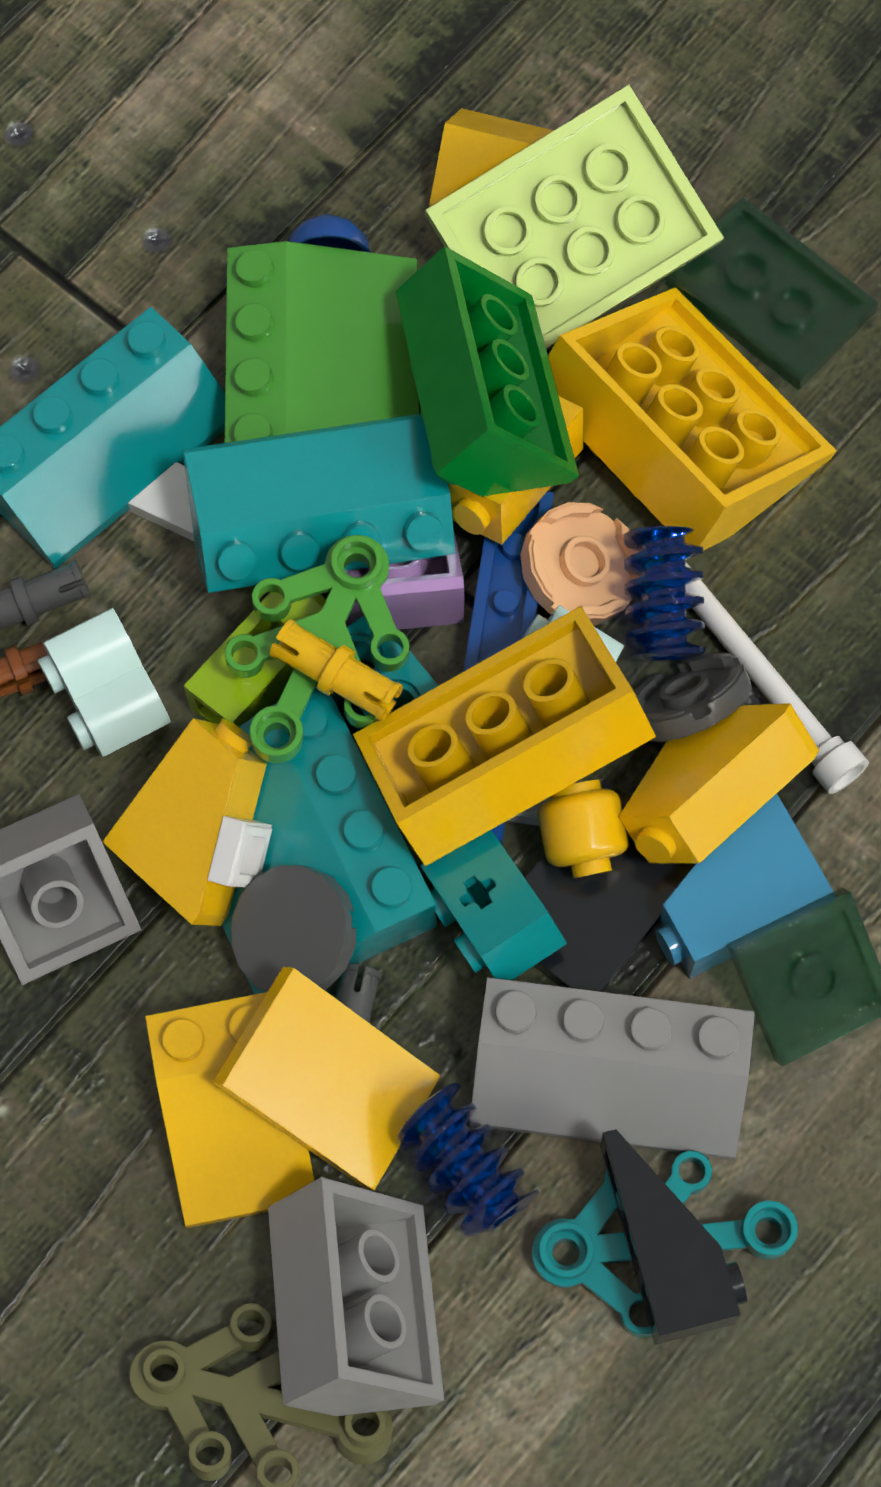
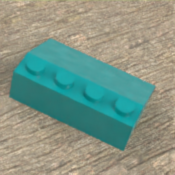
[222,686,437,994]

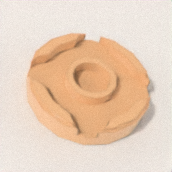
[520,502,643,625]

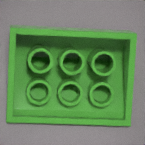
[225,241,421,443]

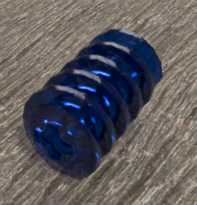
[624,526,705,661]
[396,1082,539,1237]

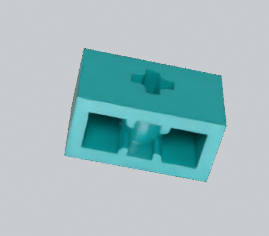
[420,830,567,980]

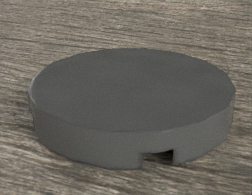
[634,653,752,742]
[231,865,356,992]

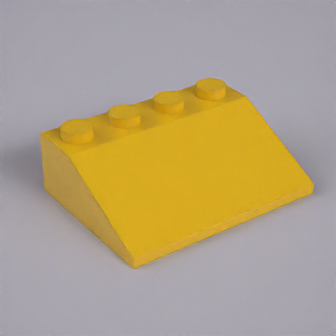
[548,287,837,556]

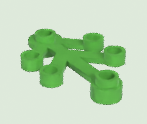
[225,535,410,763]

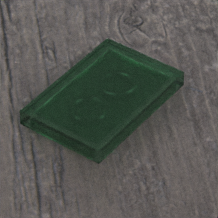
[664,197,879,390]

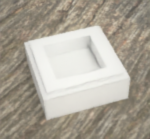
[208,816,272,887]

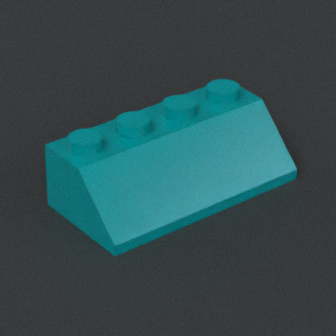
[0,307,225,569]
[182,414,456,593]

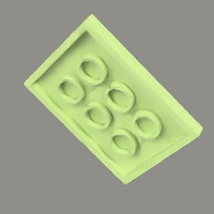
[425,85,724,350]

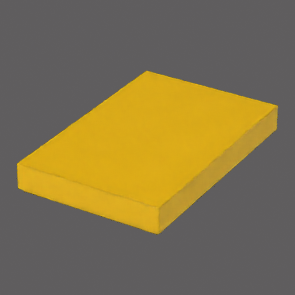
[213,966,440,1191]

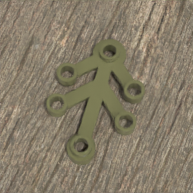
[130,1303,393,1487]

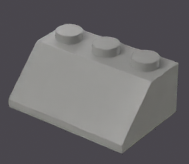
[268,1177,444,1416]

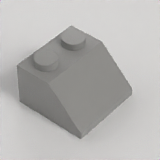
[0,794,141,985]

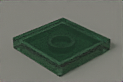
[726,888,881,1066]

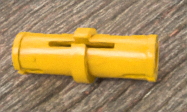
[269,619,403,722]

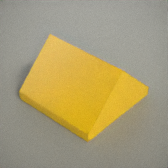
[429,108,554,207]

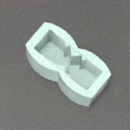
[37,608,171,757]

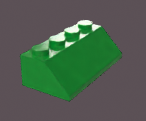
[395,246,579,497]

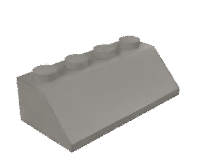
[470,977,755,1160]

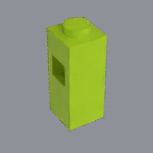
[184,592,326,727]

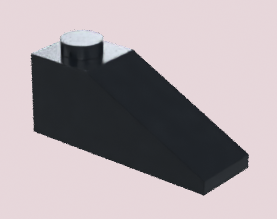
[600,1129,747,1345]

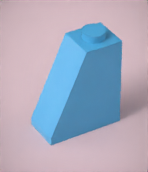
[655,794,834,979]

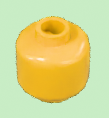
[537,779,629,878]

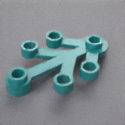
[532,1151,798,1338]

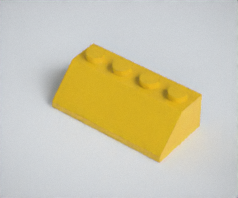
[353,606,656,866]

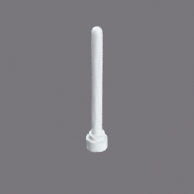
[659,551,869,794]

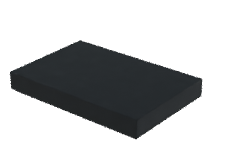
[525,779,696,992]

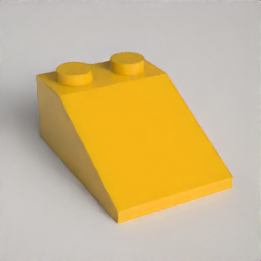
[145,992,315,1228]

